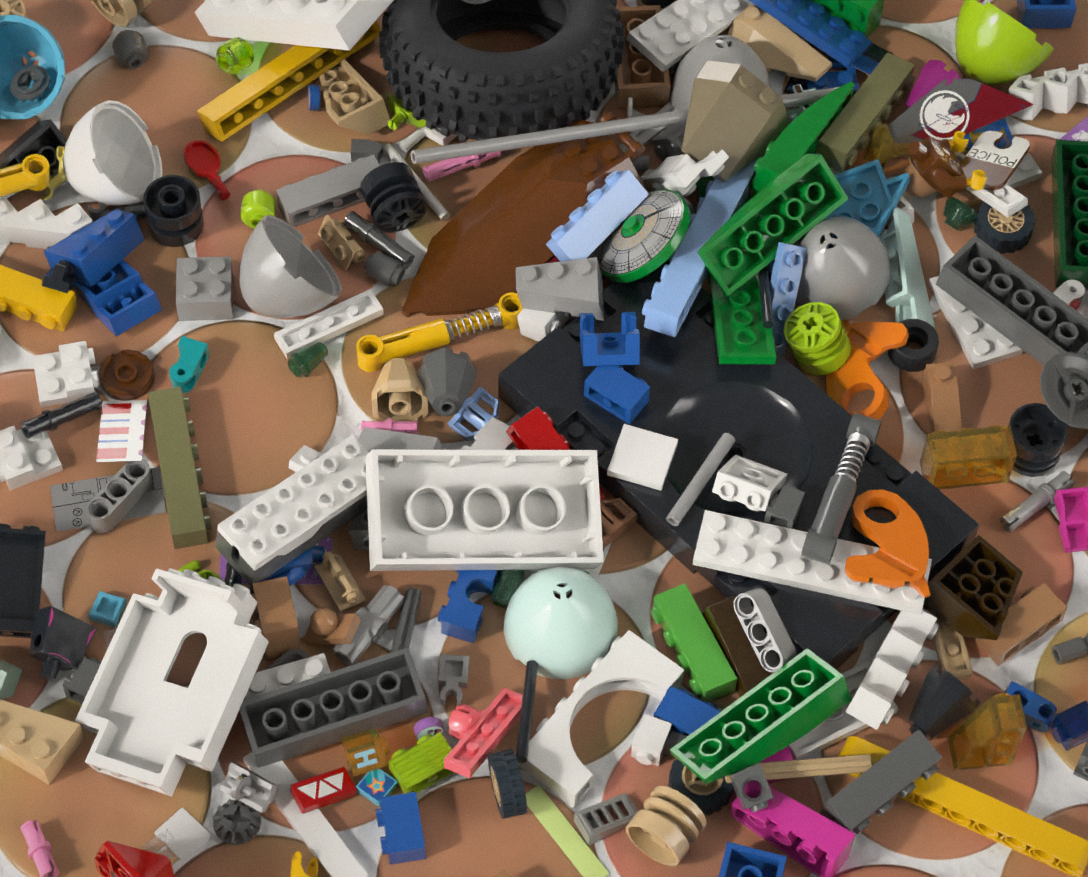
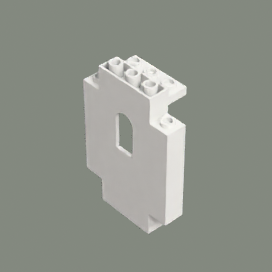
[75,568,269,796]

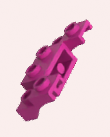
[1054,487,1088,553]

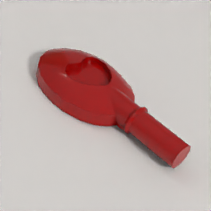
[184,140,231,200]

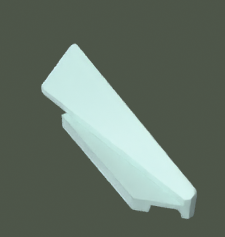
[879,207,935,328]

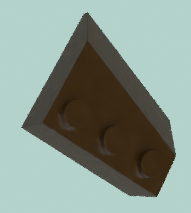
[924,535,1023,640]

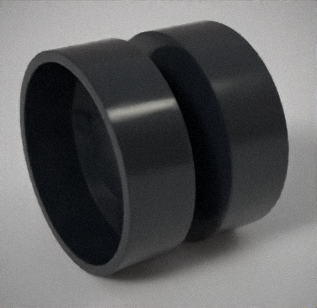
[143,175,204,247]

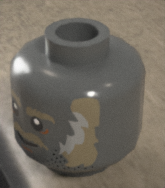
[112,30,149,69]

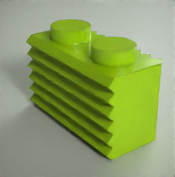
[389,732,454,794]

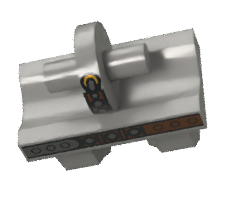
[219,762,278,813]

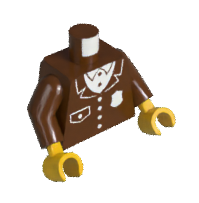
[908,131,987,199]

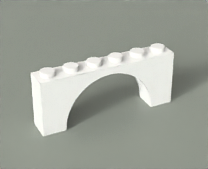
[518,630,684,808]

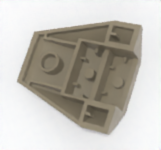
[681,60,789,183]

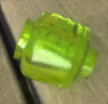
[216,37,254,75]

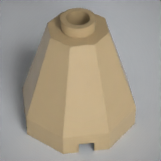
[372,358,428,421]

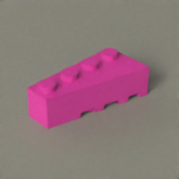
[730,781,855,877]

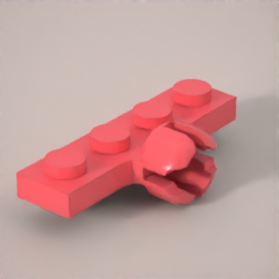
[444,688,523,778]

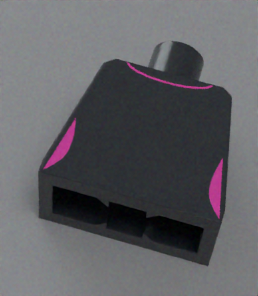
[29,606,97,681]

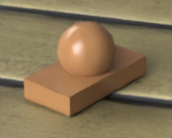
[303,607,361,645]

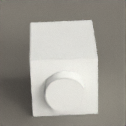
[631,714,672,766]

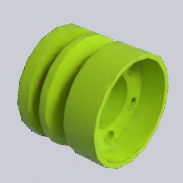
[784,302,851,375]

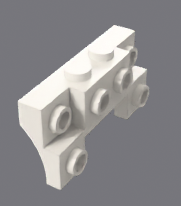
[640,150,729,197]

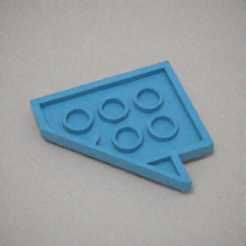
[822,159,910,249]

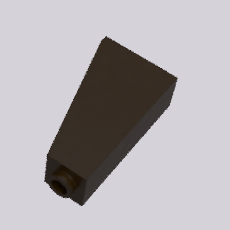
[702,596,770,697]

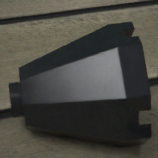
[908,665,981,741]

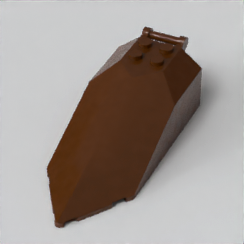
[402,112,646,317]

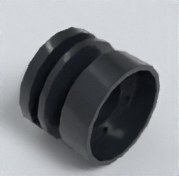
[360,162,428,233]
[1002,403,1068,477]

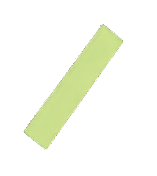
[525,785,609,877]

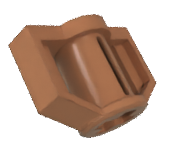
[600,498,638,549]

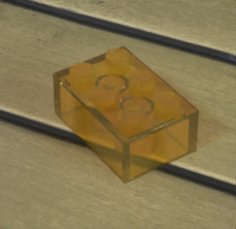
[920,425,1017,490]

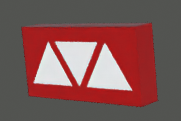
[289,767,357,814]

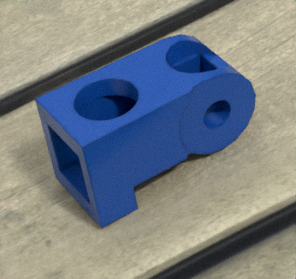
[995,681,1057,732]

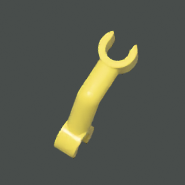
[39,146,67,200]

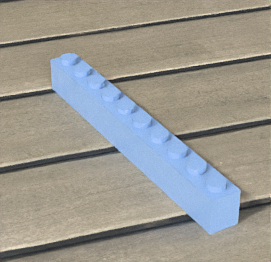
[642,153,765,337]

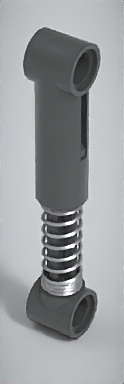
[801,412,882,565]

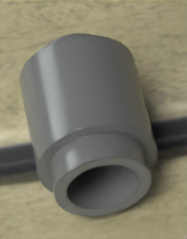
[364,251,406,286]

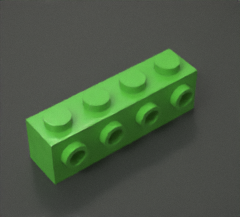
[651,584,737,702]

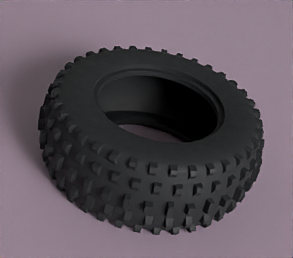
[379,0,625,142]

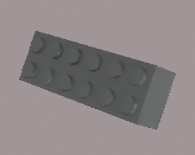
[935,236,1088,366]
[240,647,428,768]

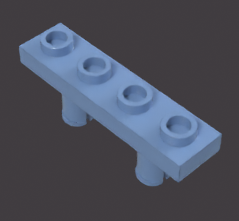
[767,242,807,355]

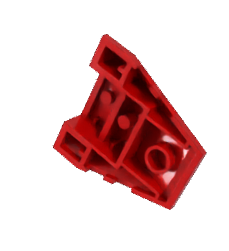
[94,840,175,877]

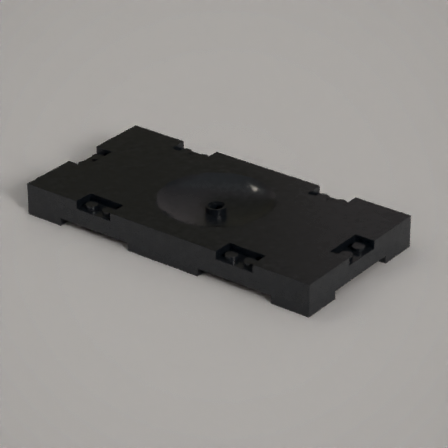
[498,259,980,670]

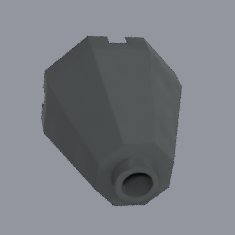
[417,347,477,417]

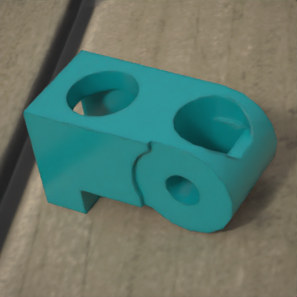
[169,336,210,393]

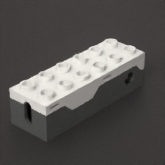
[215,435,370,588]

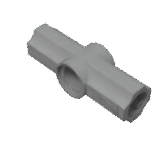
[333,585,404,665]

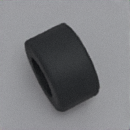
[888,319,939,372]

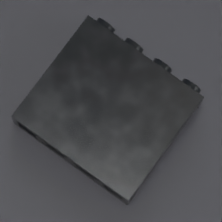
[0,524,46,639]

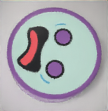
[413,717,445,741]

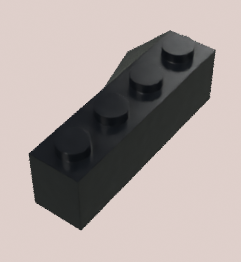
[0,119,67,198]

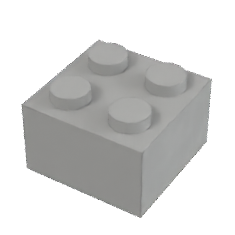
[176,256,234,321]

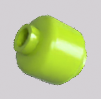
[241,190,276,229]

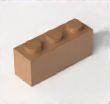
[975,583,1067,666]

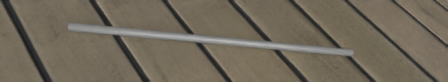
[411,87,839,164]

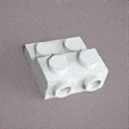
[33,341,99,408]
[0,426,63,491]
[712,455,787,511]

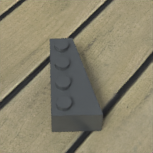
[820,730,943,835]

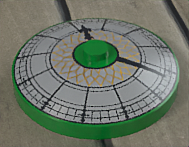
[596,189,690,283]

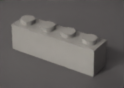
[276,154,380,228]

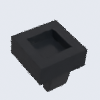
[41,259,77,293]

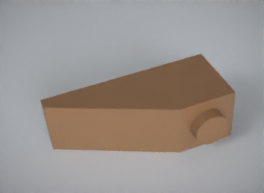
[922,362,964,452]

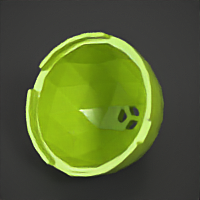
[955,0,1054,85]

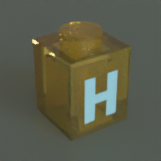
[341,728,390,776]

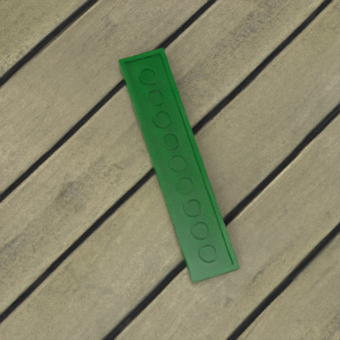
[695,176,776,364]

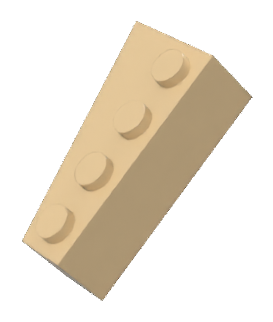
[0,700,85,785]

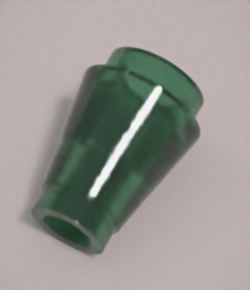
[287,342,328,378]
[490,569,525,608]

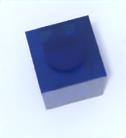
[1051,700,1088,751]

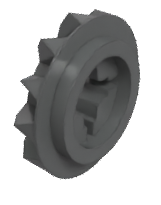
[10,65,52,103]
[213,799,261,845]

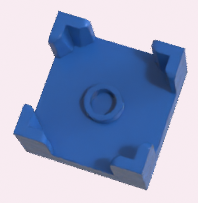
[580,312,640,366]

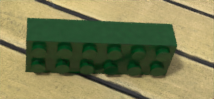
[1051,139,1088,290]

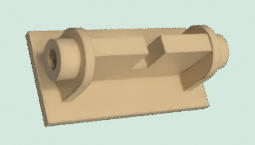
[318,215,365,271]
[314,551,366,613]

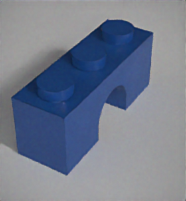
[438,570,502,643]

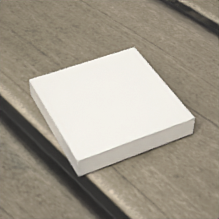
[607,424,678,491]

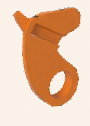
[826,320,909,419]
[844,489,930,598]

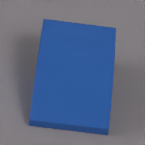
[74,260,162,337]

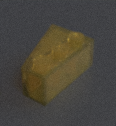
[947,693,1027,770]

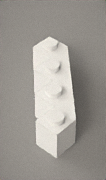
[1009,63,1088,120]
[0,196,93,249]
[846,608,940,730]

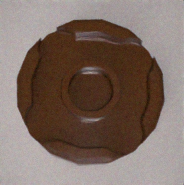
[99,349,155,401]

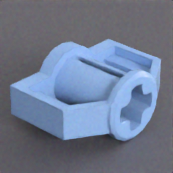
[448,387,500,441]

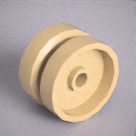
[91,0,153,27]

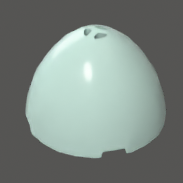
[503,566,618,679]

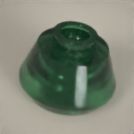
[943,197,977,230]

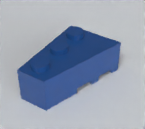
[44,209,144,287]

